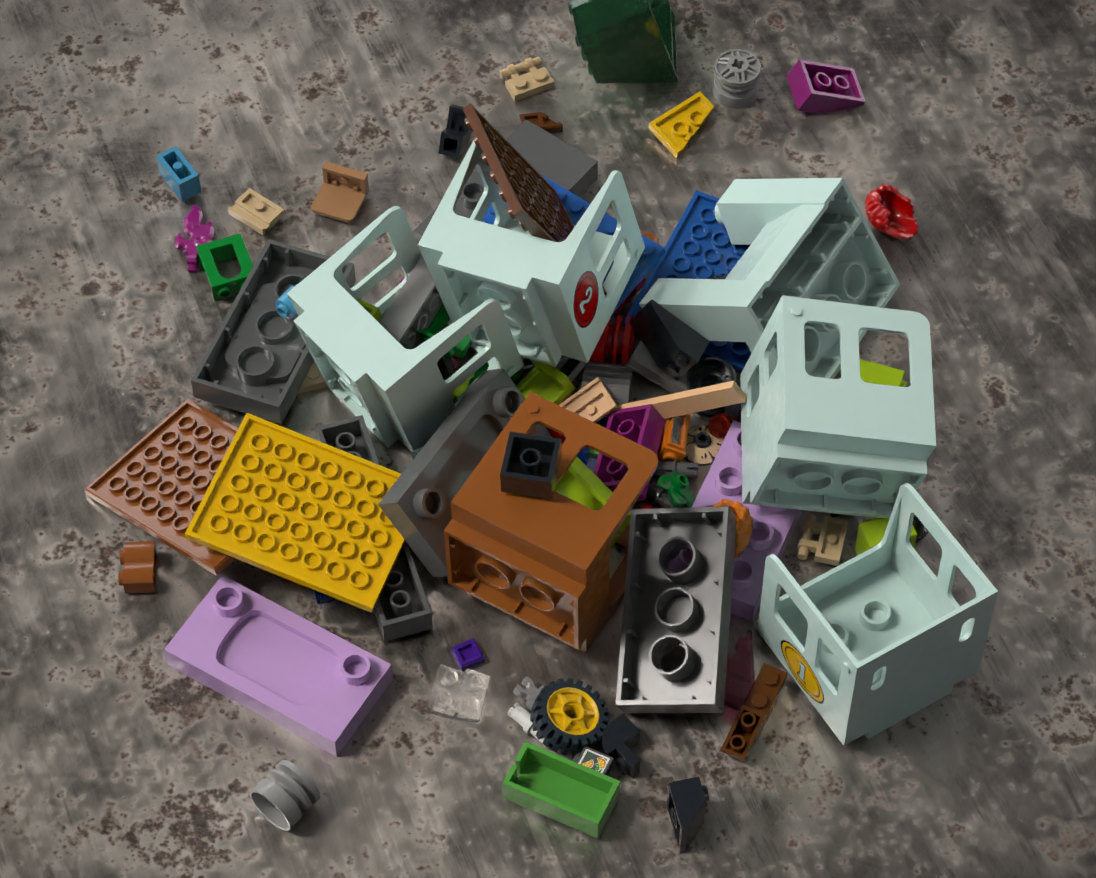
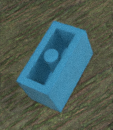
[156,146,201,202]

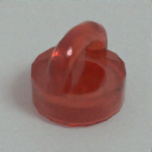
[708,413,733,438]

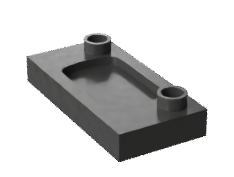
[191,239,356,424]
[378,368,553,577]

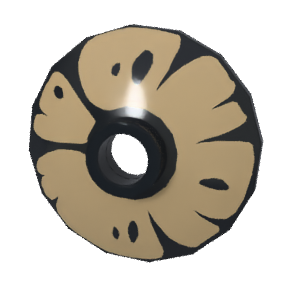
[684,425,725,466]

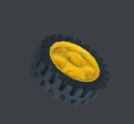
[530,678,609,756]

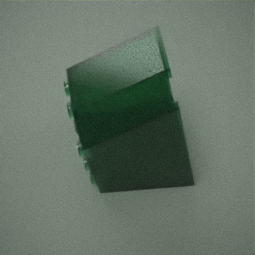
[568,0,678,83]

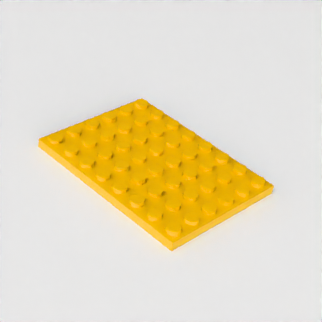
[185,413,405,613]

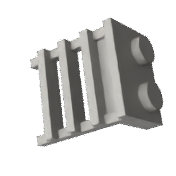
[581,362,633,416]

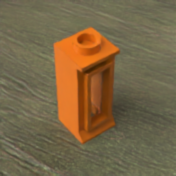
[657,413,691,462]

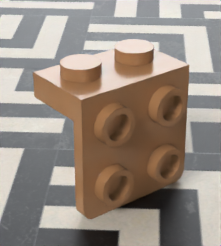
[311,162,369,223]

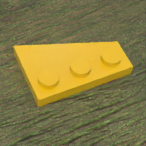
[648,91,714,158]

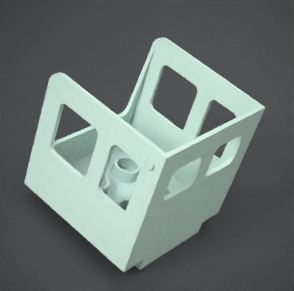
[287,206,524,456]
[740,295,936,519]

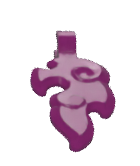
[174,205,215,272]

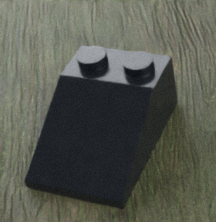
[630,299,710,380]

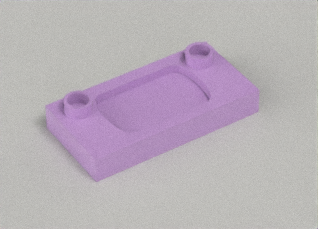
[164,575,393,757]

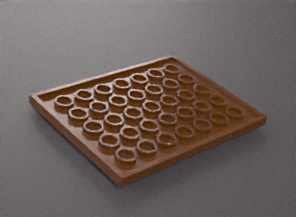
[463,103,607,295]

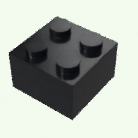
[500,432,562,499]

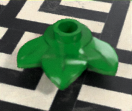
[657,472,695,508]

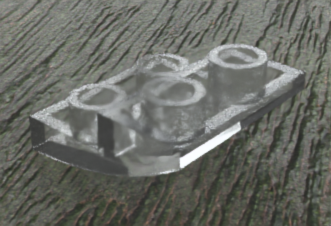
[426,664,491,723]

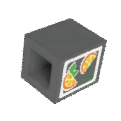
[573,746,613,777]

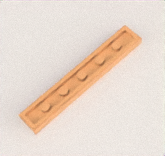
[615,381,747,419]

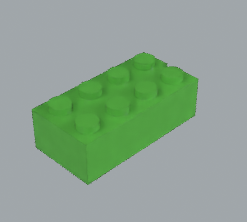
[502,741,620,839]

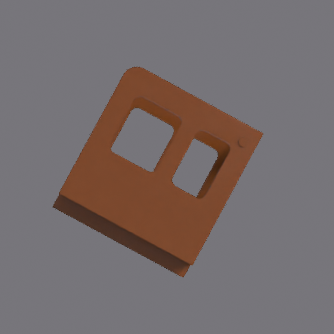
[444,392,658,653]

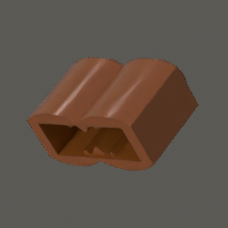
[118,541,157,593]

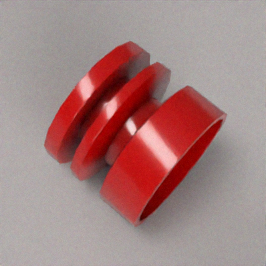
[588,315,636,365]

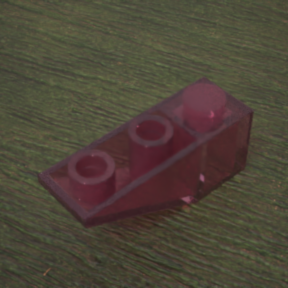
[724,629,755,711]

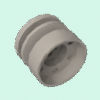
[713,49,761,109]
[249,760,321,831]

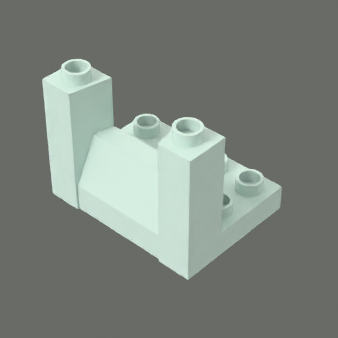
[639,178,900,379]

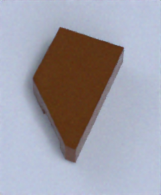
[519,112,563,133]

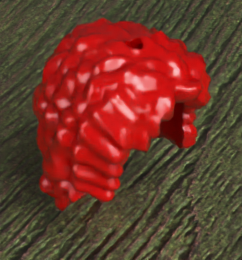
[864,184,918,241]

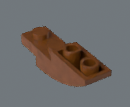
[720,663,788,761]

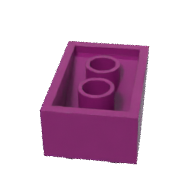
[786,59,866,113]

